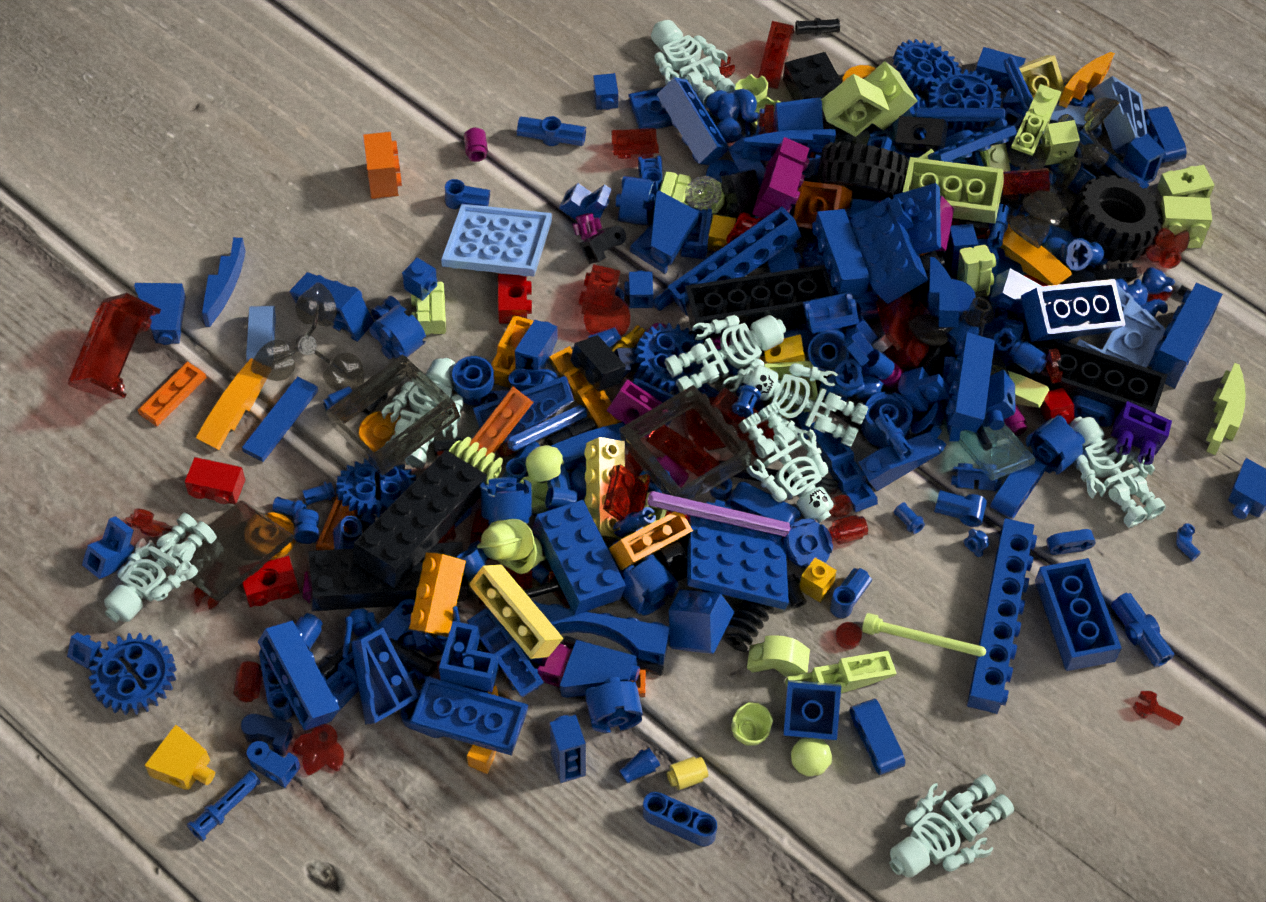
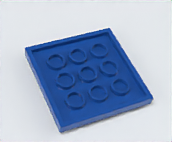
[687,515,789,610]

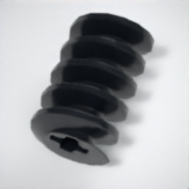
[722,600,775,652]

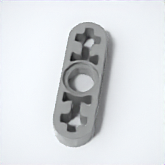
[871,317,893,353]

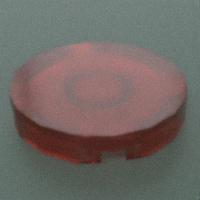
[583,294,631,337]

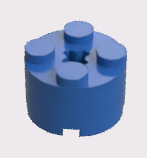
[616,176,658,225]
[369,305,426,361]
[861,392,913,449]
[1026,415,1085,475]
[481,477,532,525]
[622,554,678,616]
[585,677,643,733]

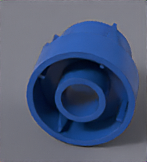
[808,329,851,372]
[452,356,494,406]

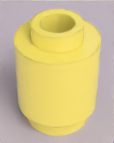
[667,756,709,790]

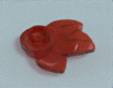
[1146,228,1190,269]
[124,508,173,538]
[292,724,344,776]

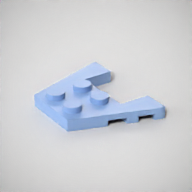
[1077,279,1166,368]

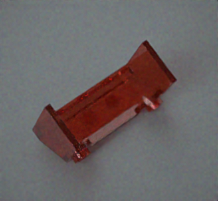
[68,293,161,400]

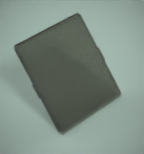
[179,500,294,601]

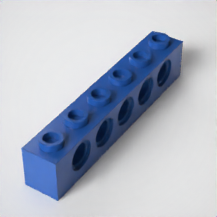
[667,206,802,317]

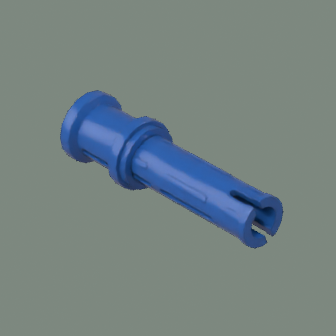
[186,770,261,842]

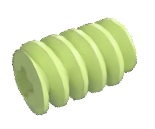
[449,437,503,485]

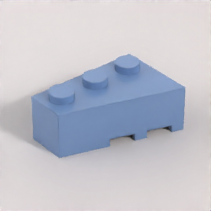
[1092,76,1147,157]

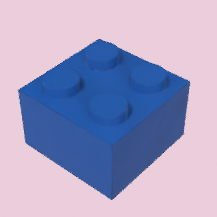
[784,680,841,740]

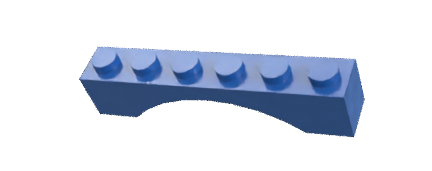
[532,600,670,666]

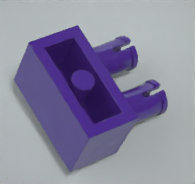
[1111,401,1172,465]

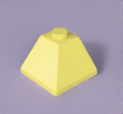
[1019,55,1064,101]

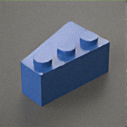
[290,272,374,342]
[351,627,419,725]

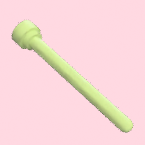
[862,613,986,657]

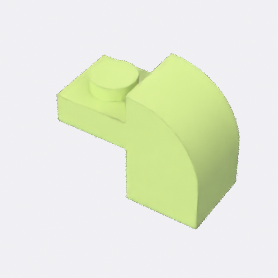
[747,635,810,677]

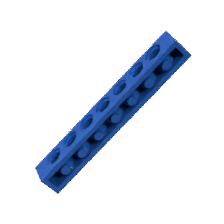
[967,518,1037,714]

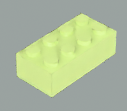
[903,157,1004,224]

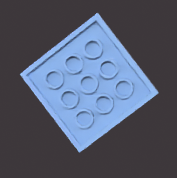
[441,204,552,277]

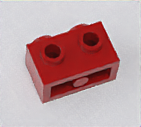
[185,457,245,505]

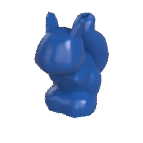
[705,89,759,143]
[1042,237,1104,270]
[1115,267,1175,317]
[819,359,883,405]

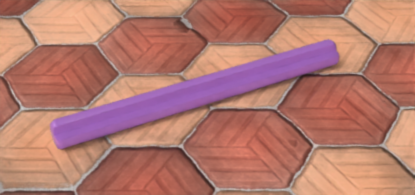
[647,491,790,537]

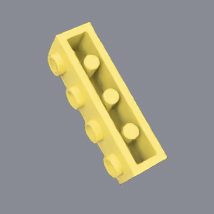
[584,437,626,544]
[469,565,564,659]

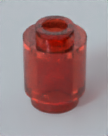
[829,515,868,545]
[233,661,263,703]

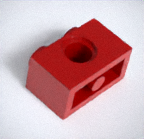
[498,273,532,324]
[239,555,300,607]

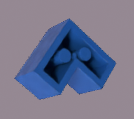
[945,224,999,278]
[439,621,499,692]

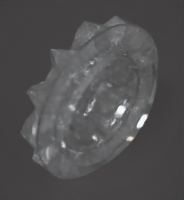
[685,176,722,211]

